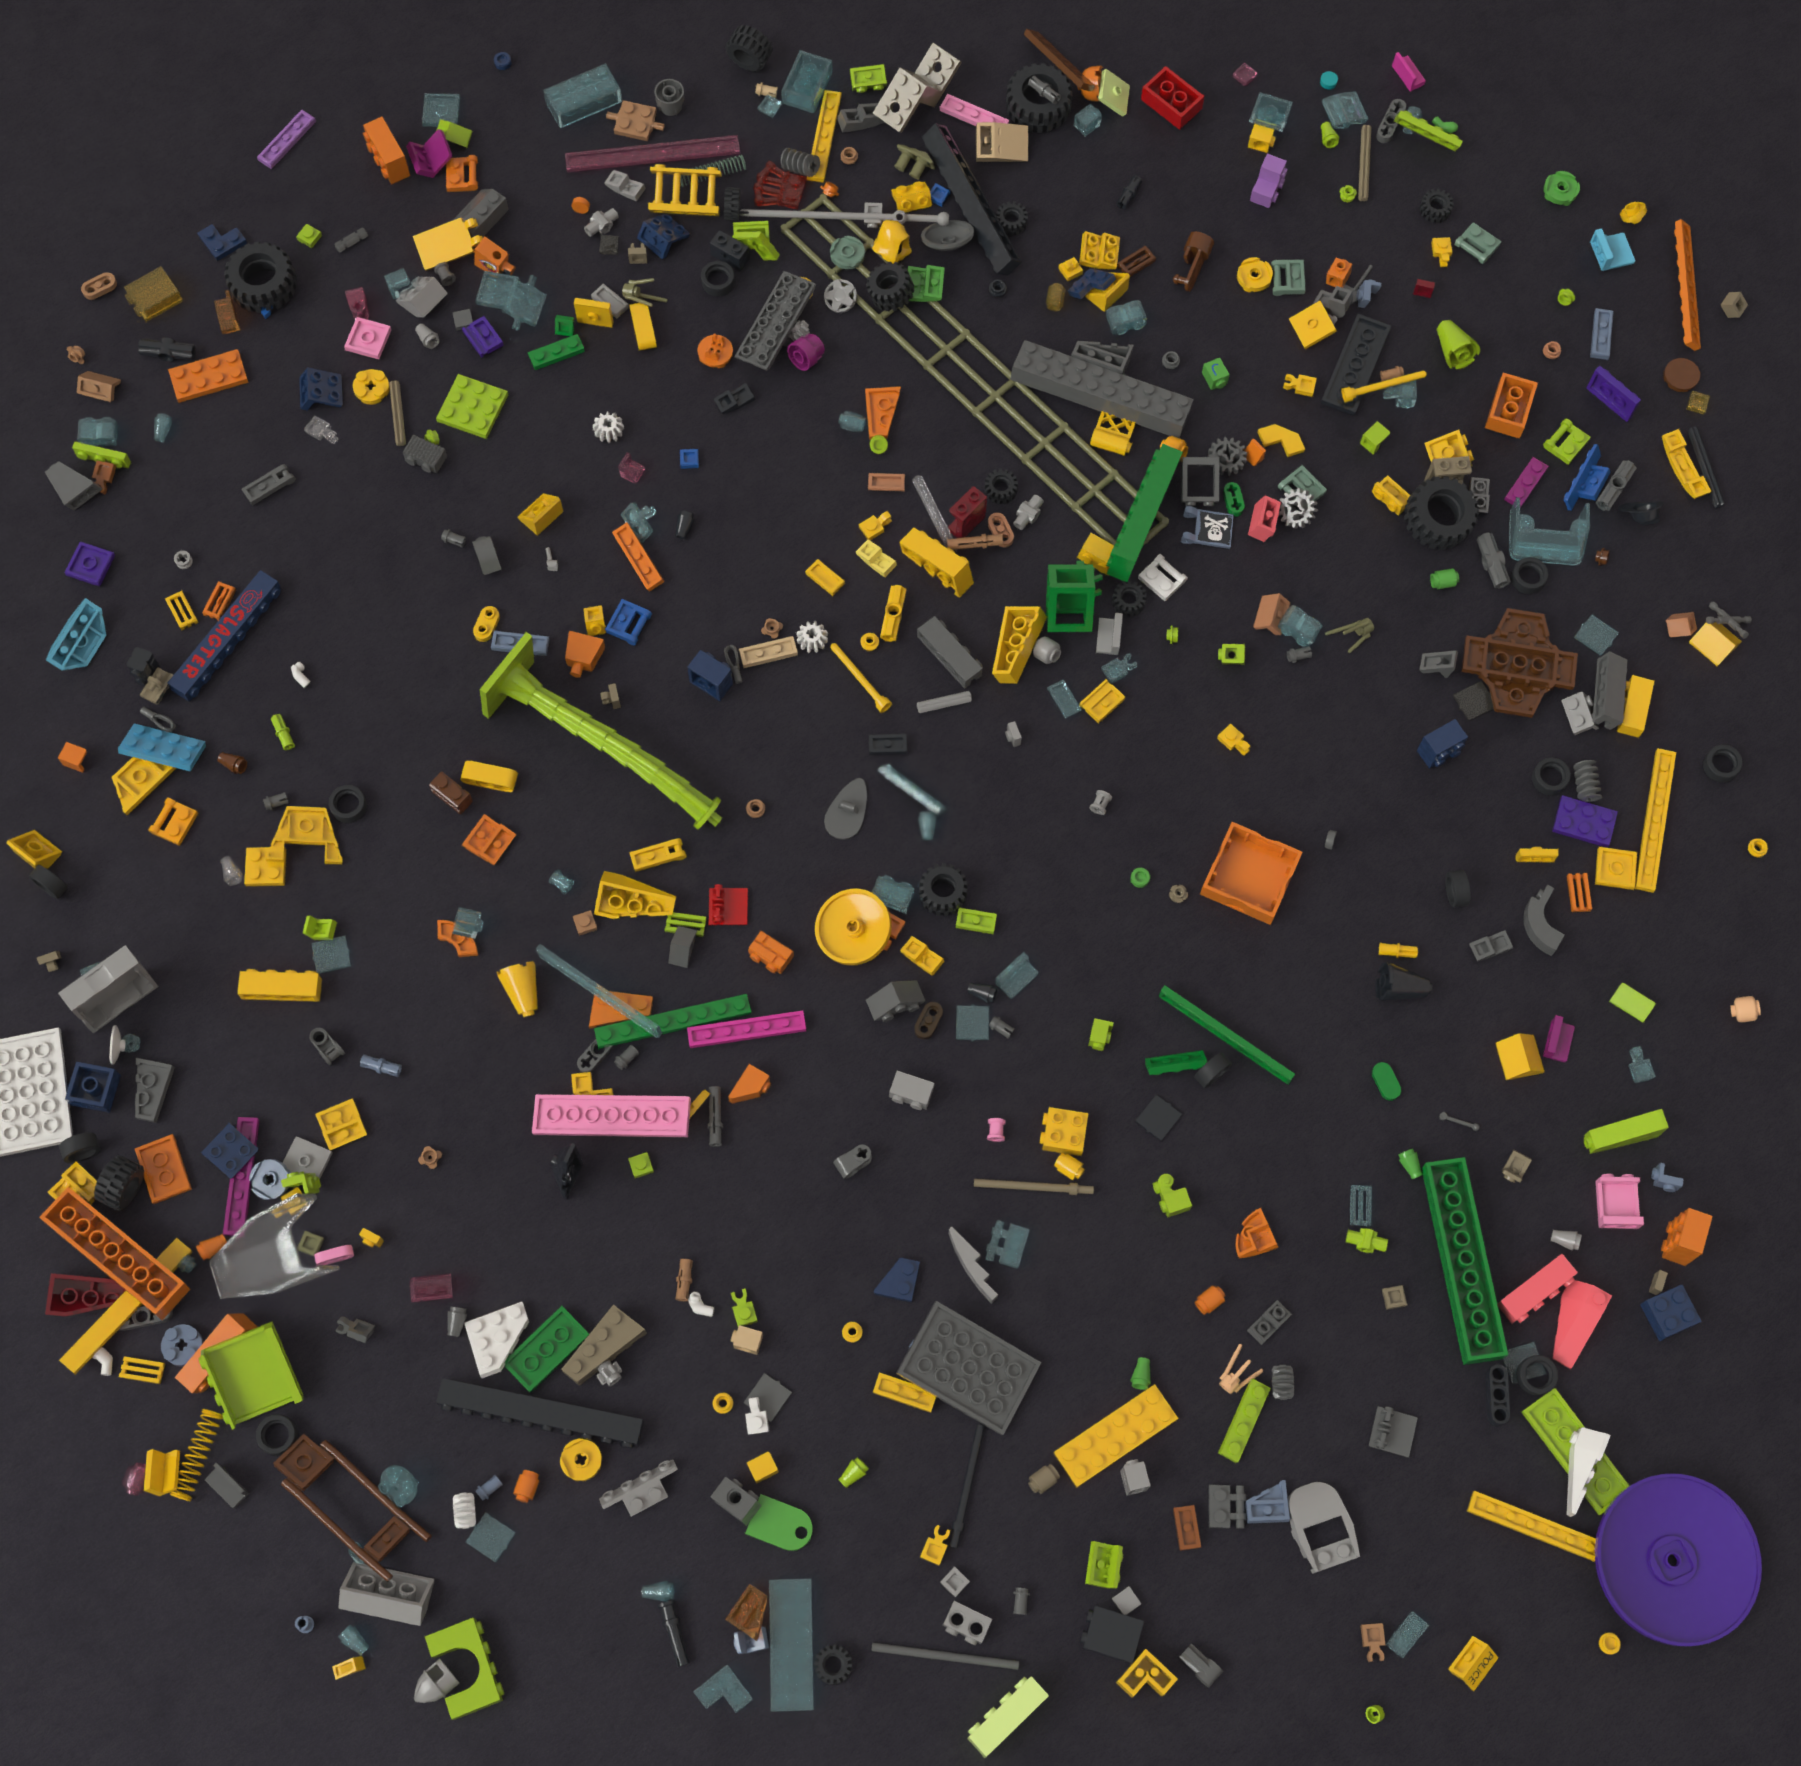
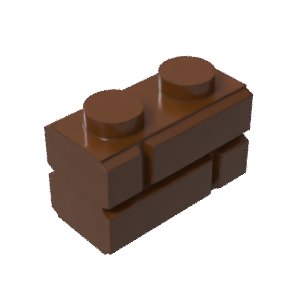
[429,772,473,815]

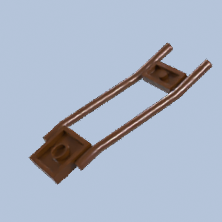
[273,1434,432,1582]

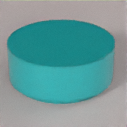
[1320,71,1338,89]

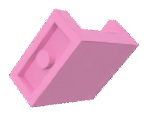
[1595,1174,1644,1229]

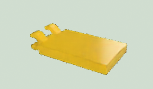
[413,218,483,271]

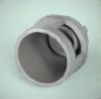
[414,1658,460,1703]

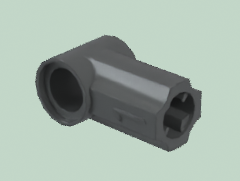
[1179,1643,1223,1688]

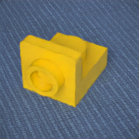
[584,605,606,636]

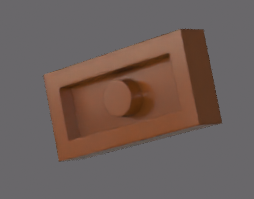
[1173,1505,1201,1551]

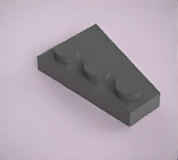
[135,1058,175,1123]

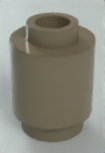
[1028,1464,1060,1494]

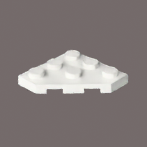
[464,1302,529,1378]

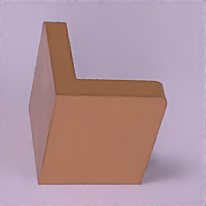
[1666,612,1697,637]

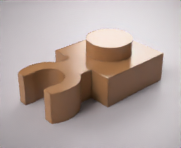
[1361,1623,1385,1662]

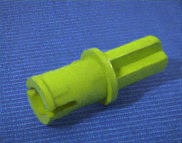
[271,714,295,750]

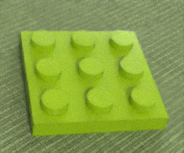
[436,374,508,439]

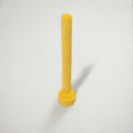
[1341,371,1427,403]
[830,643,892,713]

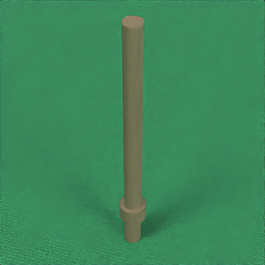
[974,1179,1094,1195]

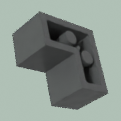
[866,980,925,1022]

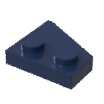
[874,1258,920,1302]

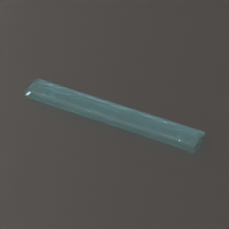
[536,944,663,1038]

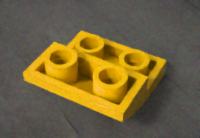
[1079,231,1120,269]

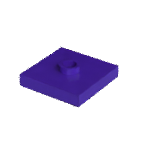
[64,542,115,587]

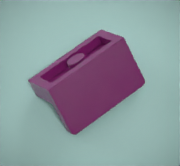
[1543,1015,1575,1063]

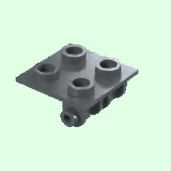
[1369,1406,1418,1458]

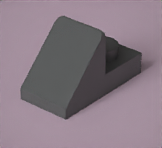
[1420,651,1458,678]

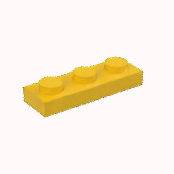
[873,1372,936,1413]

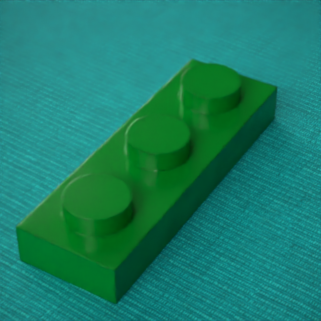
[528,334,585,370]
[1145,1050,1207,1075]

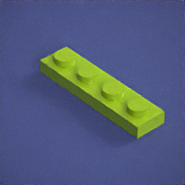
[1394,111,1462,151]
[1218,1379,1271,1463]

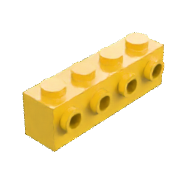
[237,969,322,1002]

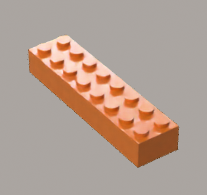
[39,1187,190,1320]

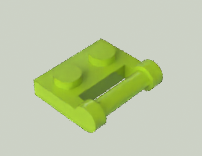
[1543,419,1591,465]

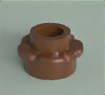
[1595,548,1610,566]

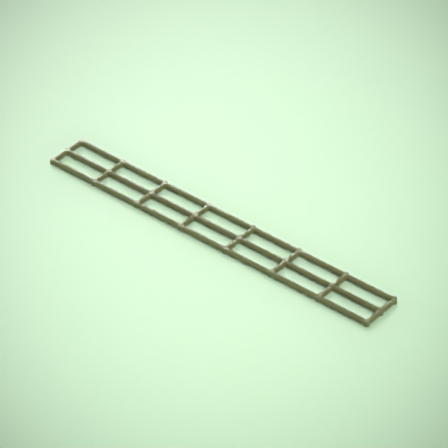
[781,194,1169,545]

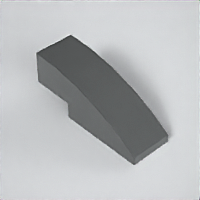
[837,103,885,132]

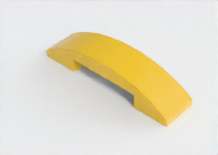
[1662,429,1711,499]

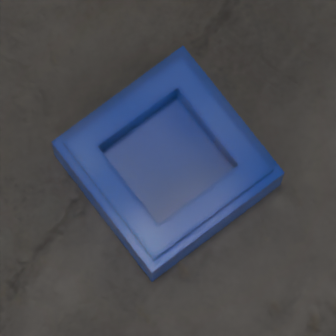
[930,183,950,207]
[680,449,699,469]

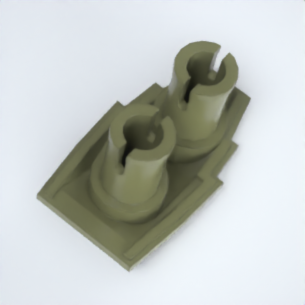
[894,144,935,180]

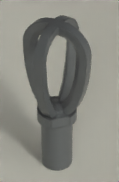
[724,645,743,684]
[140,707,176,733]

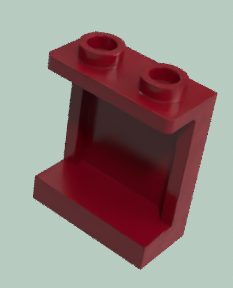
[948,486,987,538]

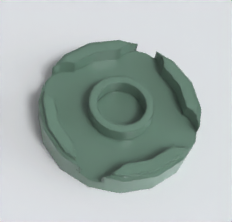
[830,236,865,270]

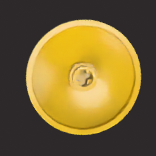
[815,889,892,965]

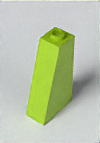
[1584,1109,1669,1154]

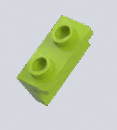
[850,64,887,93]
[281,1171,321,1194]
[1085,1541,1123,1589]

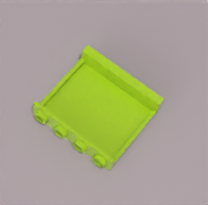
[199,1321,303,1430]

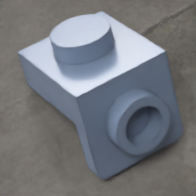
[1356,280,1381,308]
[1651,1163,1683,1192]
[734,1627,769,1654]

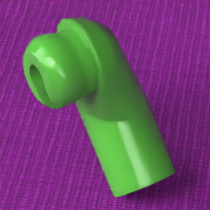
[1432,116,1458,133]

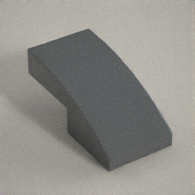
[1469,930,1513,962]

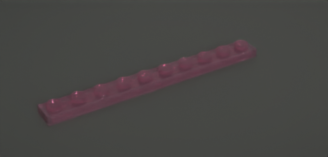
[565,135,740,172]

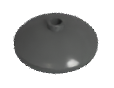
[921,220,974,251]

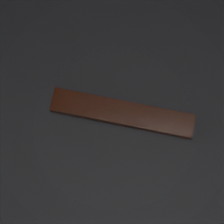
[1024,29,1095,91]

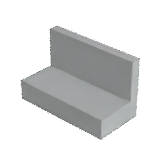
[1096,613,1123,655]

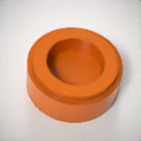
[571,197,590,214]

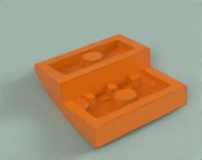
[462,814,516,865]

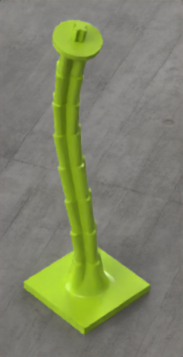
[480,632,722,829]

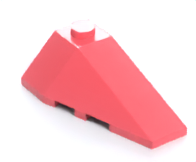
[1552,1280,1612,1369]

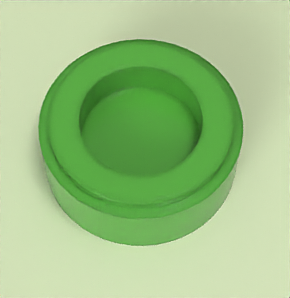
[1131,868,1150,888]

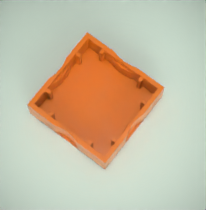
[1200,822,1303,925]

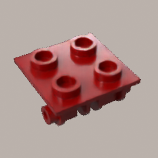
[709,884,748,925]

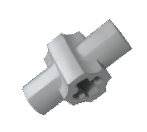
[584,208,619,237]
[1013,495,1044,530]

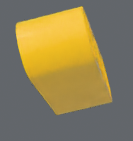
[629,303,657,351]
[460,761,518,792]

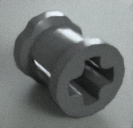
[434,262,456,286]

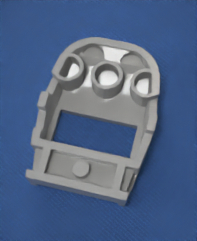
[1287,1482,1360,1574]

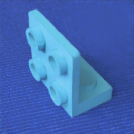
[1590,229,1635,271]

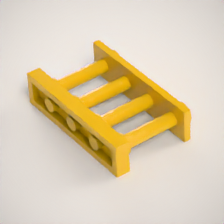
[648,164,722,216]

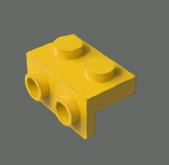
[891,181,932,213]
[1372,475,1410,516]

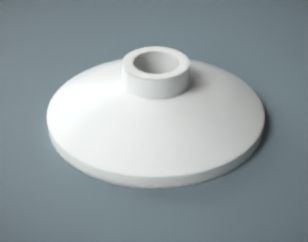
[110,1025,126,1065]

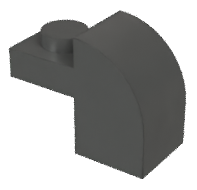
[1313,286,1353,318]
[472,536,501,575]

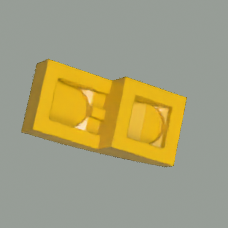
[900,936,944,976]

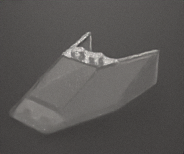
[209,1193,339,1299]

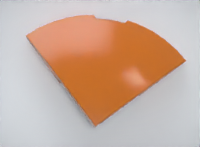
[1236,1208,1278,1258]

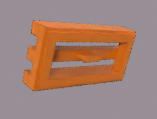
[202,581,236,621]
[1567,873,1592,912]

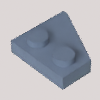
[1245,1480,1290,1523]

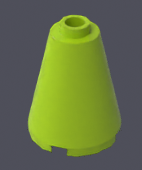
[1437,320,1480,369]

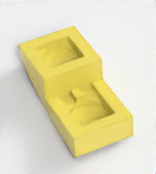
[856,540,897,577]

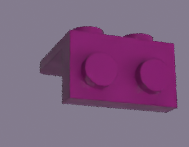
[406,129,452,178]

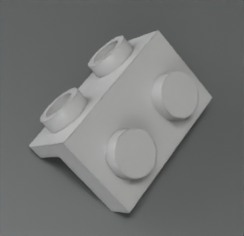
[1562,691,1599,735]

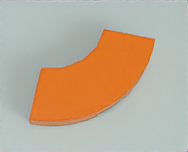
[437,920,478,957]

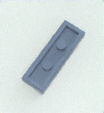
[1590,308,1613,360]
[491,631,550,656]

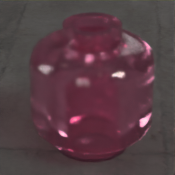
[122,1463,146,1496]

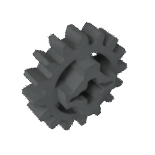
[1208,437,1247,476]

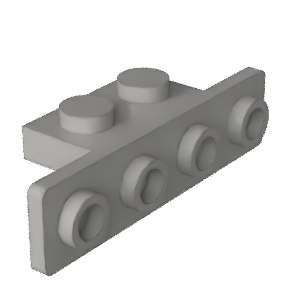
[599,1459,678,1517]

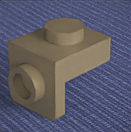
[1502,1150,1532,1183]

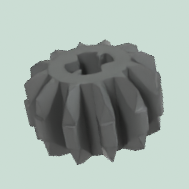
[1272,1365,1294,1400]

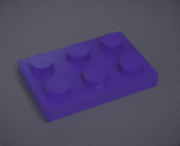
[1586,366,1641,422]
[1552,795,1618,848]

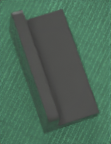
[205,1463,250,1509]

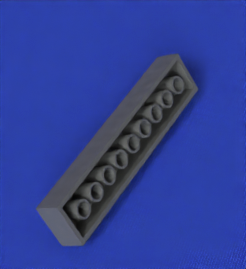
[1010,340,1194,438]

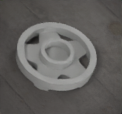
[824,279,857,313]

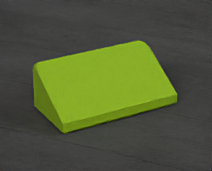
[1609,983,1656,1023]

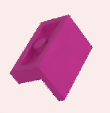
[1392,52,1426,91]

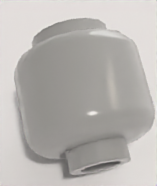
[1033,637,1061,664]

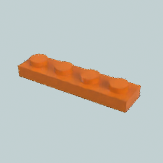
[612,522,664,592]

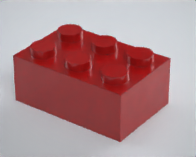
[1141,66,1204,130]

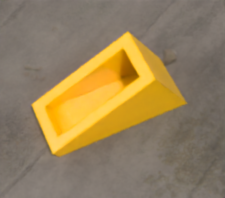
[332,1656,366,1679]

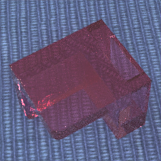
[619,452,645,484]

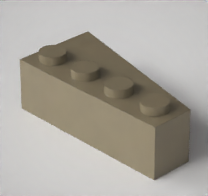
[561,1305,647,1386]

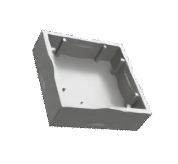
[58,945,159,1033]

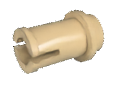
[755,82,778,99]

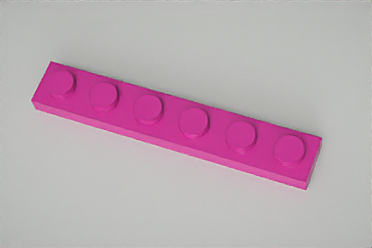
[687,1010,806,1048]

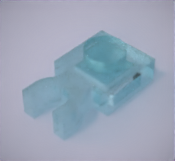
[1101,653,1137,684]

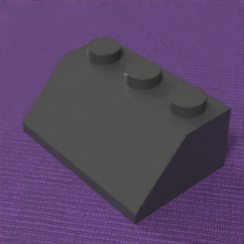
[452,189,509,238]

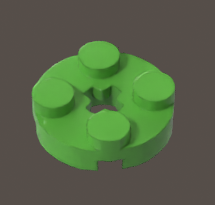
[1544,171,1580,206]

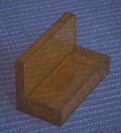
[214,290,240,334]

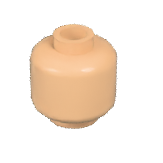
[1730,996,1761,1023]

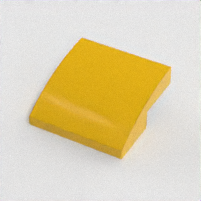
[315,1098,367,1150]
[48,1162,97,1205]

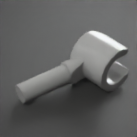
[546,547,558,571]

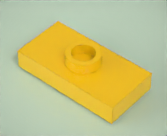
[1516,847,1558,862]

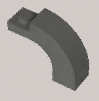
[1524,885,1565,956]

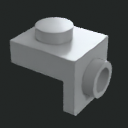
[864,202,882,228]

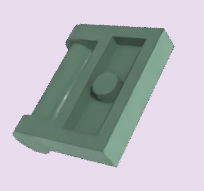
[1454,222,1501,264]
[1271,260,1305,296]
[1278,465,1327,511]

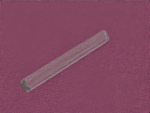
[912,475,958,552]

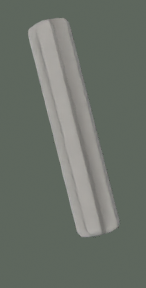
[917,691,972,713]

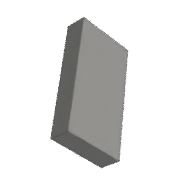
[591,284,629,319]

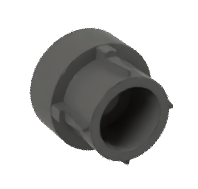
[654,79,685,116]

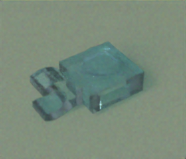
[1629,1046,1656,1083]

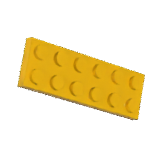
[1054,1384,1178,1488]

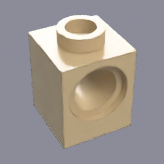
[731,1325,763,1355]

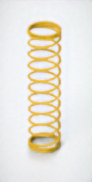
[170,1409,223,1502]

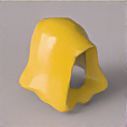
[872,220,912,264]

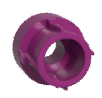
[787,333,825,371]

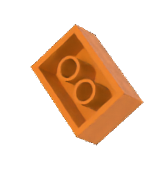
[363,117,410,185]
[1485,373,1538,439]
[1661,1208,1712,1266]

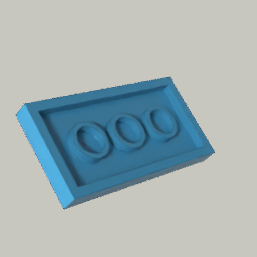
[118,724,206,771]

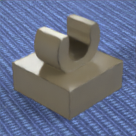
[628,243,647,264]
[600,684,621,709]
[37,951,62,972]

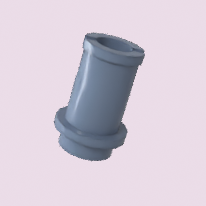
[476,1475,503,1501]
[295,1616,314,1633]

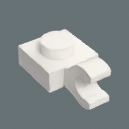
[745,1397,769,1435]

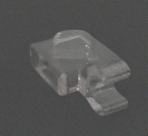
[304,415,339,444]

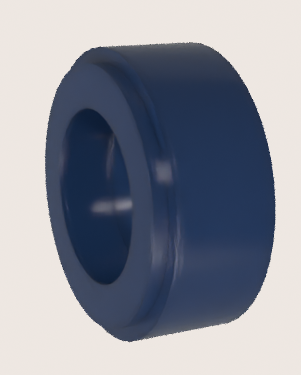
[494,52,512,70]

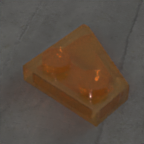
[725,1584,768,1641]

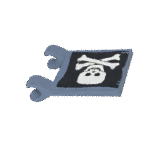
[1181,506,1233,549]

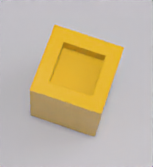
[747,1452,779,1484]

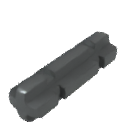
[334,227,368,252]

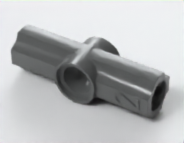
[1596,460,1637,511]
[1477,533,1511,589]

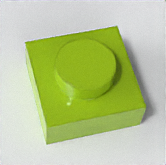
[296,224,322,248]
[628,1152,654,1178]

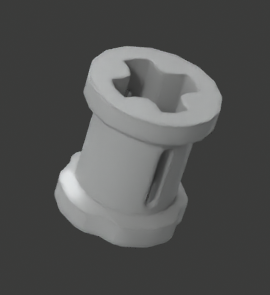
[1089,790,1112,815]

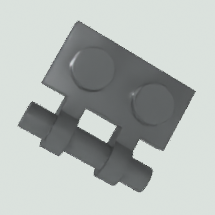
[1208,1485,1247,1529]

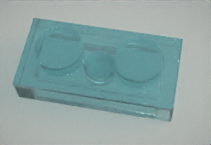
[1386,1611,1429,1658]

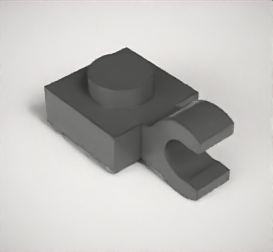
[336,1317,375,1343]

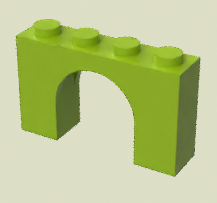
[425,1618,504,1720]

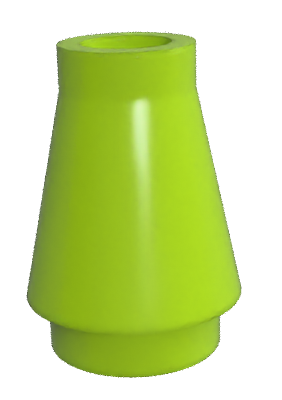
[1321,122,1339,148]
[838,1457,869,1488]

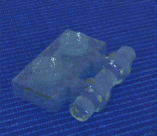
[985,1220,1030,1269]

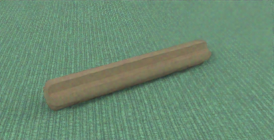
[389,380,406,446]

